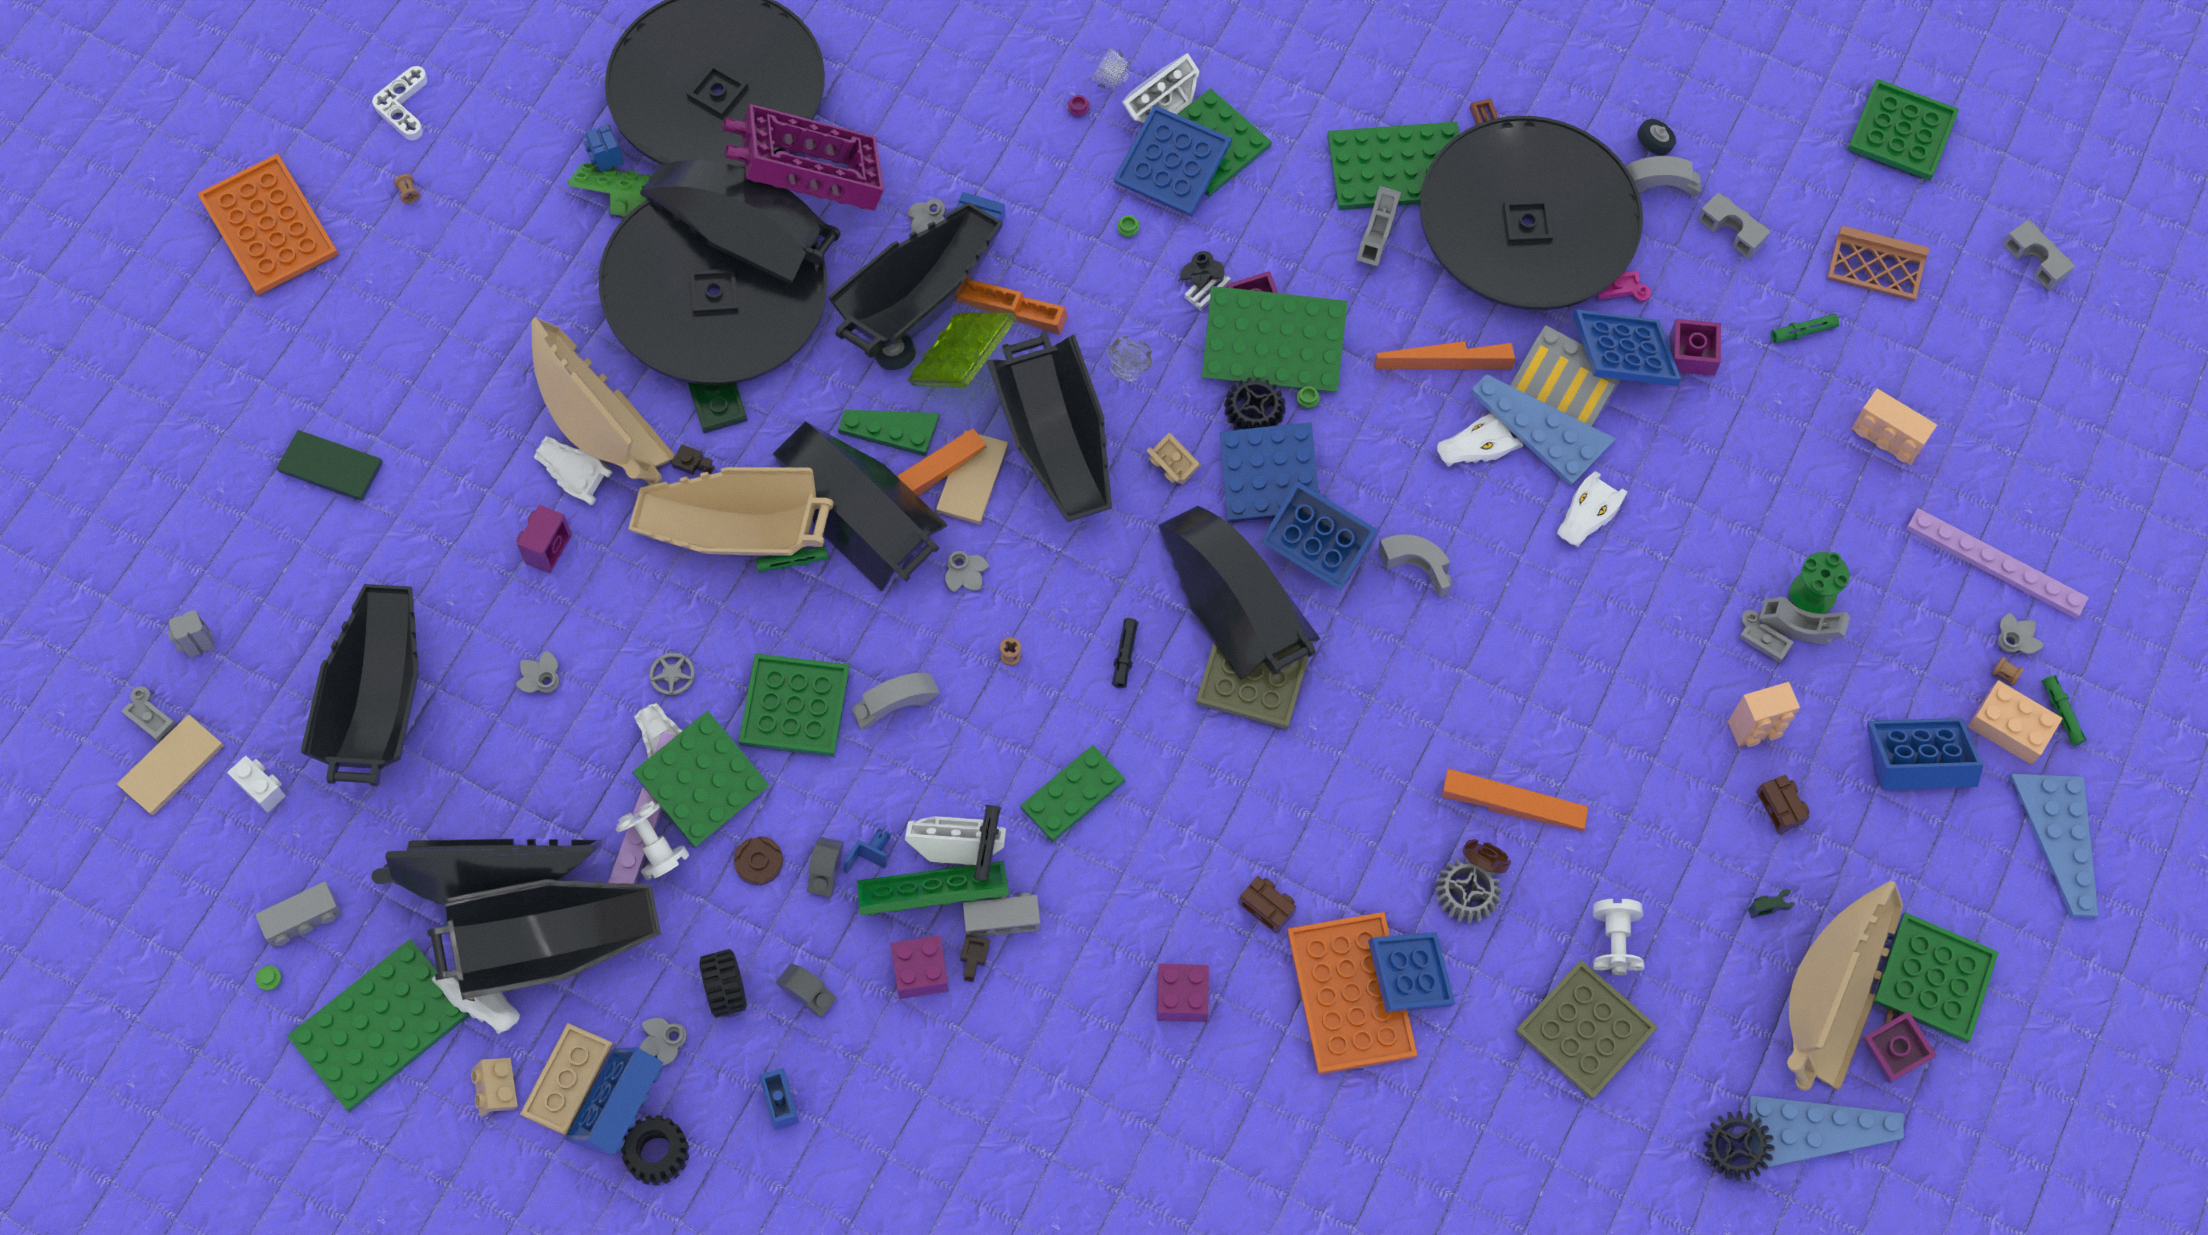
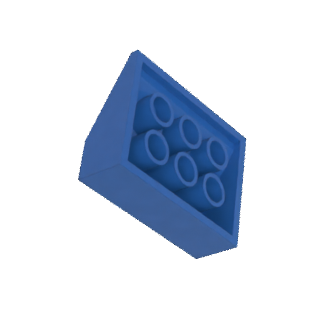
[1260,481,1380,591]
[1867,718,1983,790]
[565,1047,664,1155]

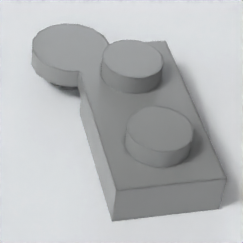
[1739,610,1793,663]
[121,686,176,742]

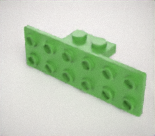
[568,163,652,216]

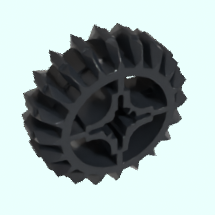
[1224,377,1286,430]
[1703,1111,1775,1182]

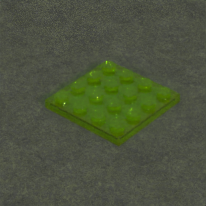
[908,313,1017,388]

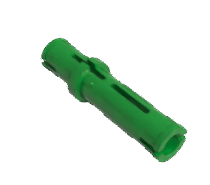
[1771,313,1839,344]
[756,545,828,573]
[2042,675,2087,746]

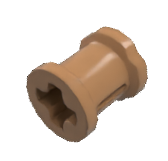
[394,174,420,204]
[1000,637,1021,666]
[1991,656,2024,686]

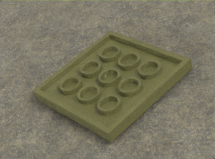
[1195,641,1313,730]
[1515,960,1658,1101]

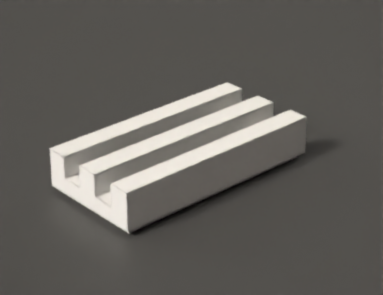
[1184,276,1231,311]

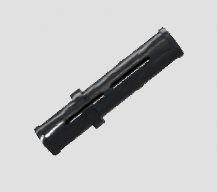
[1112,618,1139,688]
[973,805,1001,881]

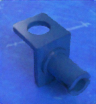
[844,828,891,874]

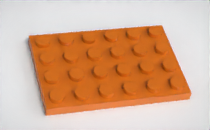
[197,153,339,296]
[1287,912,1418,1075]

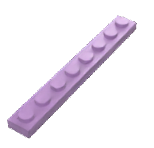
[1906,508,2089,619]
[608,732,676,884]

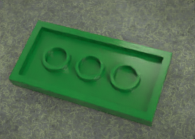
[1020,745,1125,843]

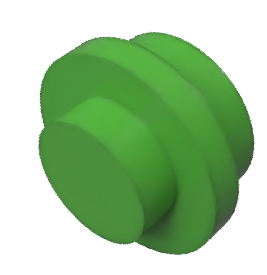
[1117,215,1139,237]
[1297,386,1320,409]
[255,965,282,991]

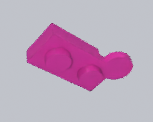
[1597,271,1651,302]

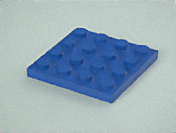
[1113,105,1232,217]
[1573,309,1681,386]
[1220,422,1319,522]

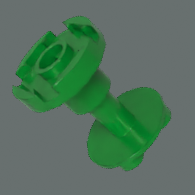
[1788,552,1849,614]

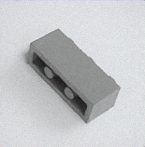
[255,881,342,947]
[963,893,1040,937]

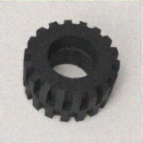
[699,949,747,1018]
[621,1115,689,1186]

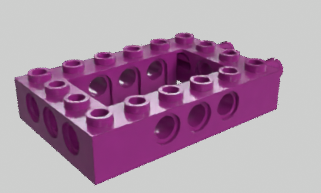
[722,104,884,211]

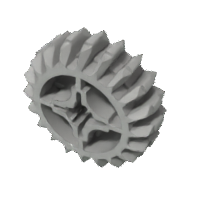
[1435,858,1502,924]

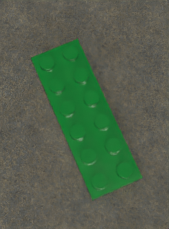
[857,861,1009,915]

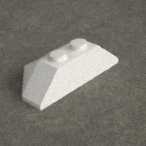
[1122,53,1200,123]
[905,816,1006,865]

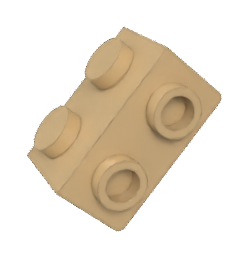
[1146,433,1202,485]
[471,1058,518,1116]

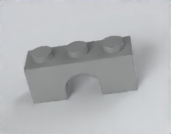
[1697,192,1770,260]
[2002,220,2075,291]

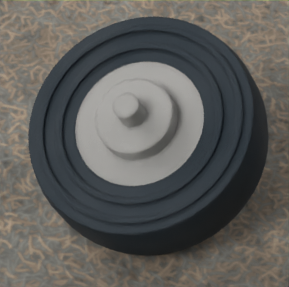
[1637,119,1676,155]
[875,338,916,370]

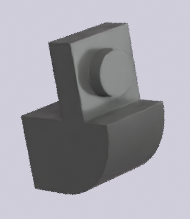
[807,837,844,897]
[775,963,837,1018]

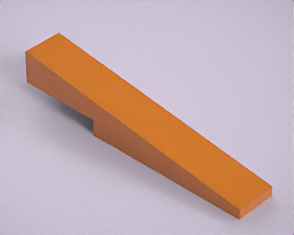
[955,280,1068,335]
[1374,341,1515,369]
[897,428,987,496]
[1441,768,1588,831]

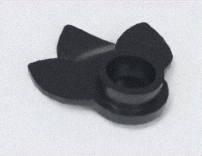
[1181,251,1225,289]

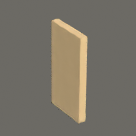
[936,430,1009,525]
[117,714,224,816]
[520,1023,614,1136]

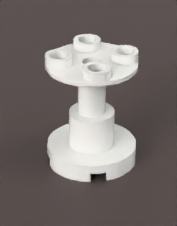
[615,800,689,881]
[1593,899,1644,976]

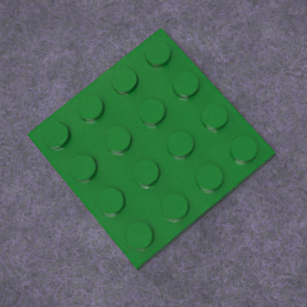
[1847,78,1959,181]
[1178,88,1272,197]
[738,653,850,757]
[631,711,770,848]
[1872,912,1999,1043]

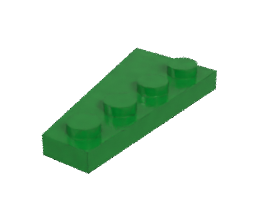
[838,410,940,456]

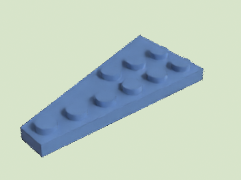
[1470,374,1616,486]
[2009,774,2098,919]
[1747,1096,1904,1172]

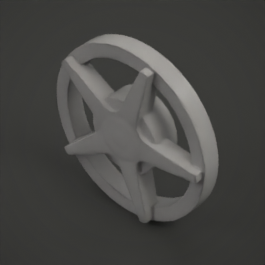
[649,653,695,696]

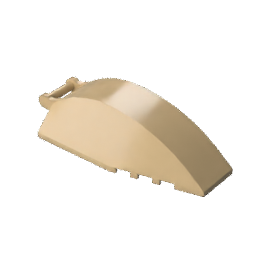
[531,317,675,485]
[628,467,834,556]
[1787,881,1903,1091]

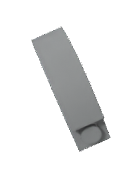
[1625,156,1701,196]
[1356,186,1401,266]
[1378,534,1452,598]
[1759,597,1851,644]
[852,673,940,729]

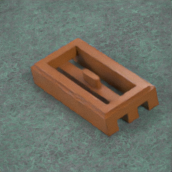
[1469,99,1498,125]

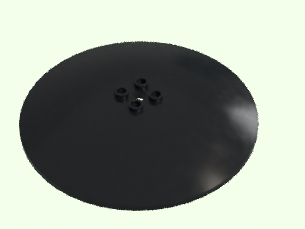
[605,0,825,168]
[1420,116,1643,310]
[599,200,827,385]

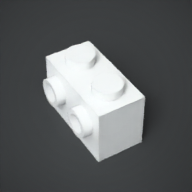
[227,756,286,813]

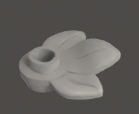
[907,199,946,234]
[945,551,989,592]
[1998,613,2043,654]
[516,651,559,693]
[639,1018,687,1066]

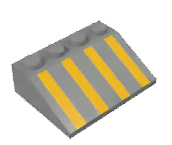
[1510,325,1621,426]

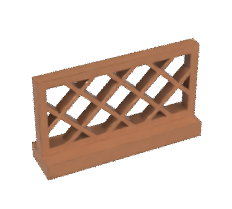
[1827,225,1929,301]

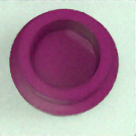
[1068,95,1090,116]

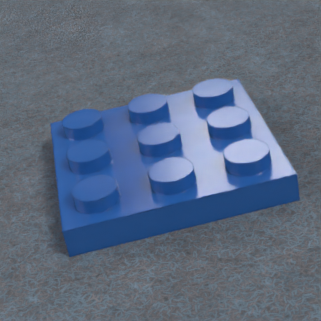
[1368,932,1455,1013]

